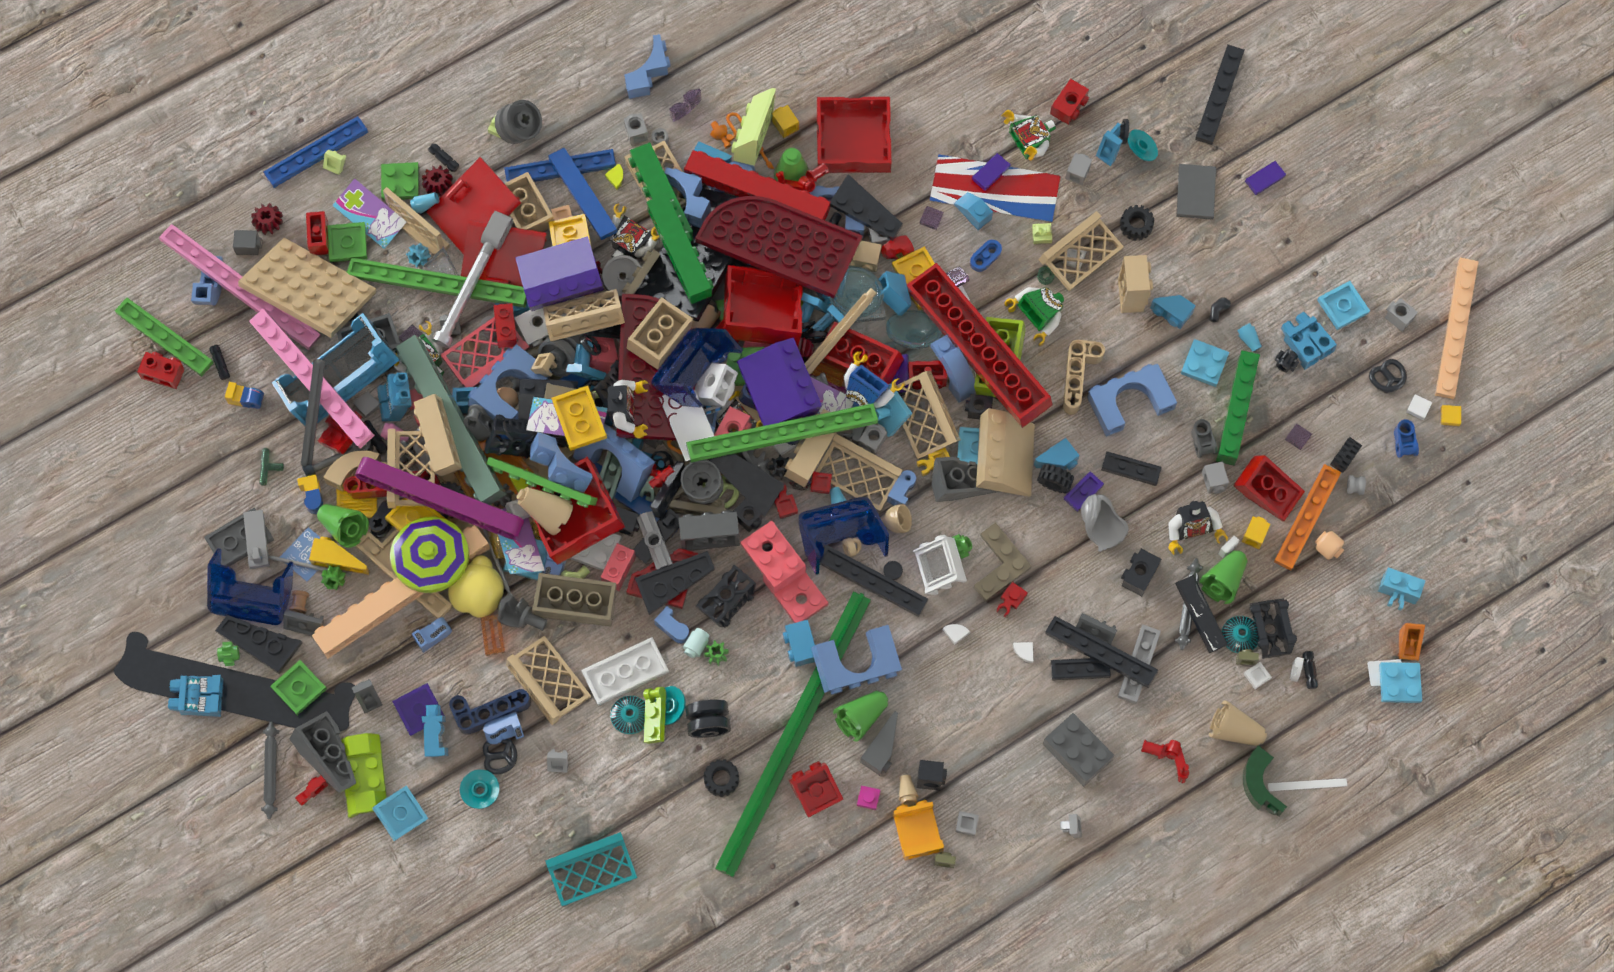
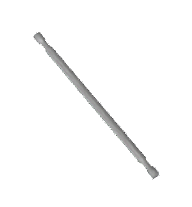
[482,528,512,595]
[269,556,352,577]

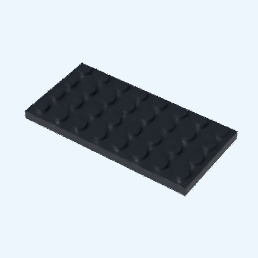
[635,188,738,322]

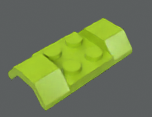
[341,733,387,818]

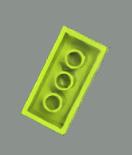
[974,317,1026,397]

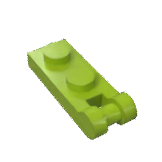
[643,687,666,744]

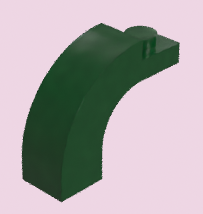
[1243,745,1287,817]

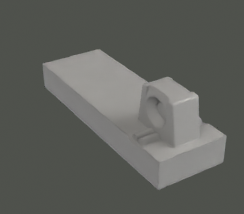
[243,510,270,569]

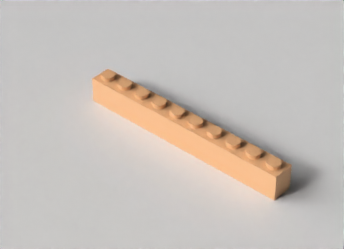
[312,525,490,659]

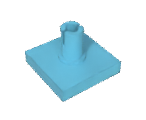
[875,384,913,437]

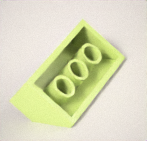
[731,88,776,166]

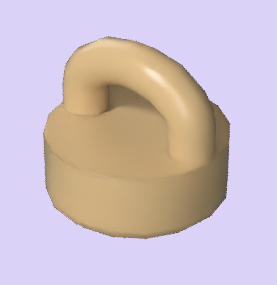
[463,334,481,352]
[842,538,862,557]

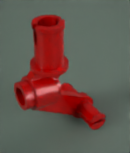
[776,163,829,192]
[648,464,674,488]
[1141,740,1189,783]

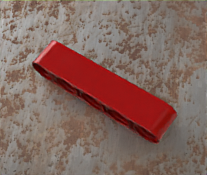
[343,470,441,499]

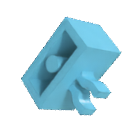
[1378,567,1426,610]

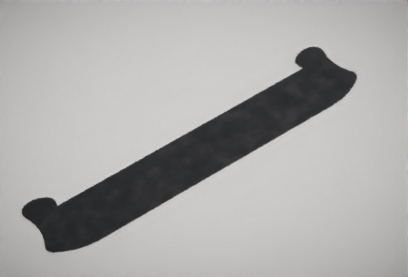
[114,632,355,732]

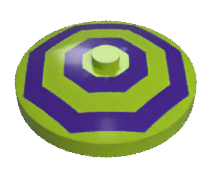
[390,517,469,593]

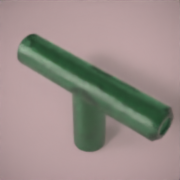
[259,448,284,486]

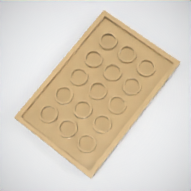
[238,238,376,338]

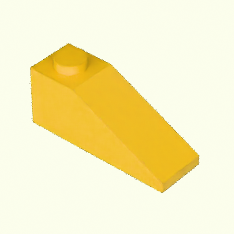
[309,537,370,575]

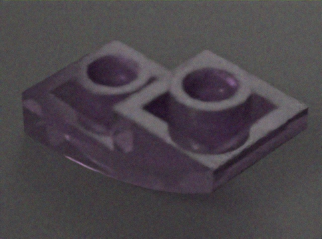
[669,88,702,122]

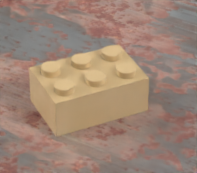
[505,172,554,232]
[1118,255,1153,313]
[627,297,693,370]

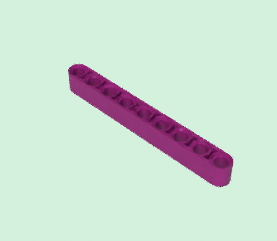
[355,457,524,540]

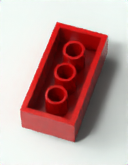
[822,322,904,384]

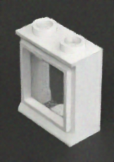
[913,535,967,595]

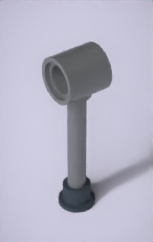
[302,440,374,477]

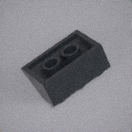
[518,379,578,421]

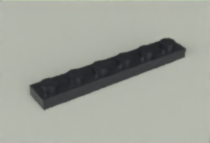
[1195,44,1245,145]
[817,545,928,617]
[1045,616,1158,688]

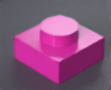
[857,785,880,810]

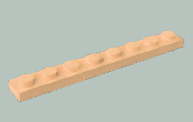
[1435,257,1478,399]

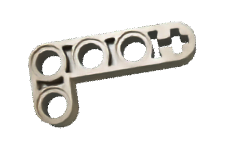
[1063,340,1105,415]

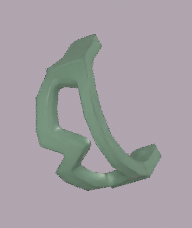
[640,476,656,503]

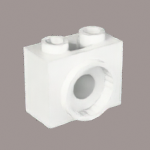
[515,308,555,347]
[695,363,738,407]

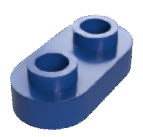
[970,240,1002,272]

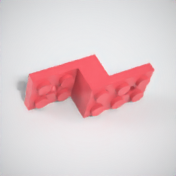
[740,521,829,623]

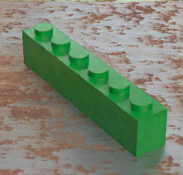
[628,142,694,242]
[646,194,714,304]
[1216,350,1260,466]

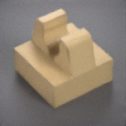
[531,353,557,377]

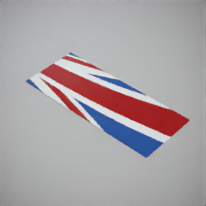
[930,154,1060,222]

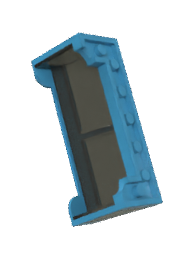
[272,313,400,426]

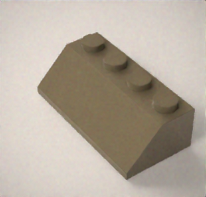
[533,573,616,627]

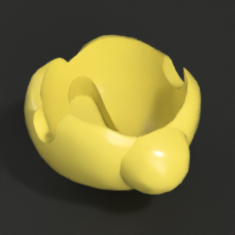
[448,555,504,618]

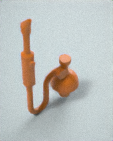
[710,112,774,169]

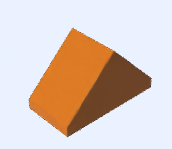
[1399,623,1425,661]

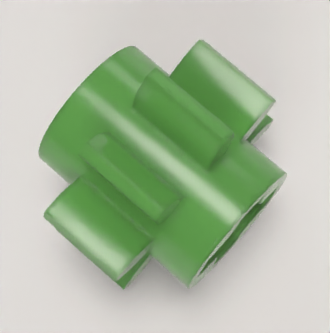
[952,534,972,559]
[321,565,346,590]
[704,640,729,666]
[217,641,240,667]

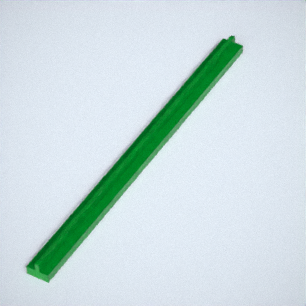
[715,591,871,878]

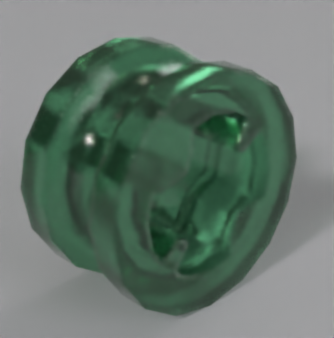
[1037,266,1055,285]

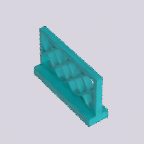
[545,832,637,906]

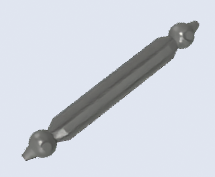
[1175,558,1203,650]
[261,722,279,819]

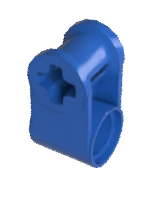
[1394,419,1419,458]

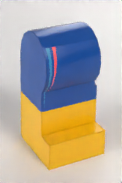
[225,381,264,409]
[297,475,323,514]

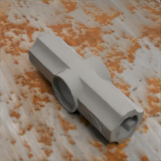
[637,511,673,570]

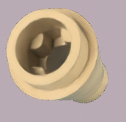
[899,775,918,806]

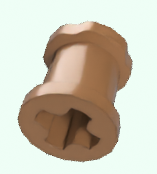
[289,590,309,614]

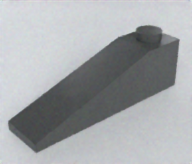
[932,457,1000,502]
[289,711,356,793]

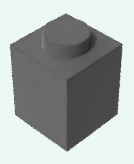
[233,230,262,255]

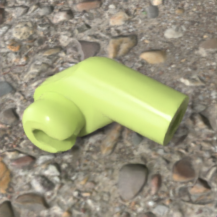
[560,566,590,579]

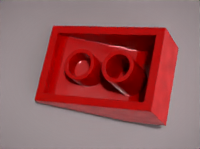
[1233,455,1305,521]

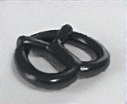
[1369,359,1407,393]
[482,739,518,775]

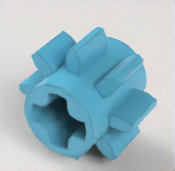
[406,243,431,267]

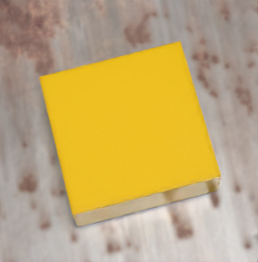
[1441,405,1461,426]

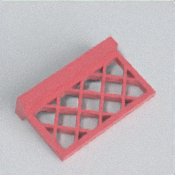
[440,316,529,388]

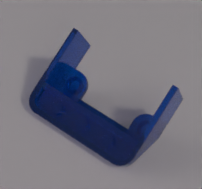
[651,328,743,408]
[798,497,889,575]
[207,548,293,625]

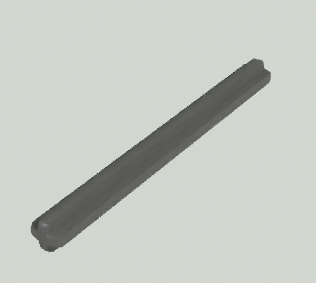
[301,359,325,467]

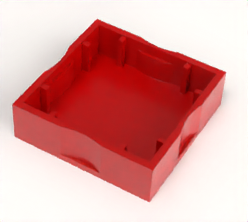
[817,97,892,173]
[723,265,802,347]
[532,457,625,565]

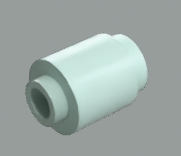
[683,628,710,658]

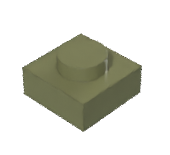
[1236,649,1259,665]
[934,852,956,868]

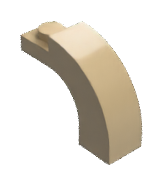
[323,451,387,491]

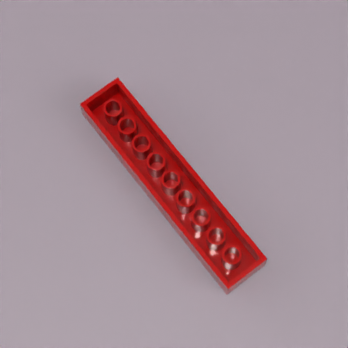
[907,263,1053,428]

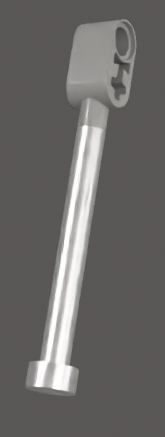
[432,211,513,348]

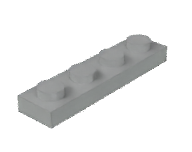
[1117,625,1161,704]

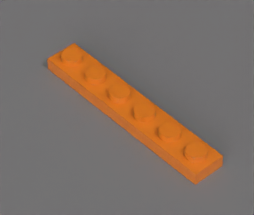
[1274,464,1341,571]

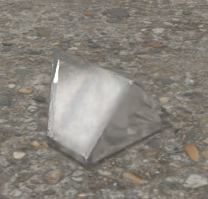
[422,246,459,276]

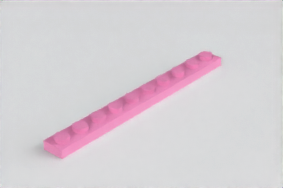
[159,224,321,350]
[249,309,375,449]

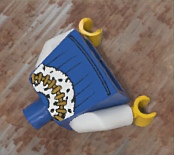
[844,352,905,409]

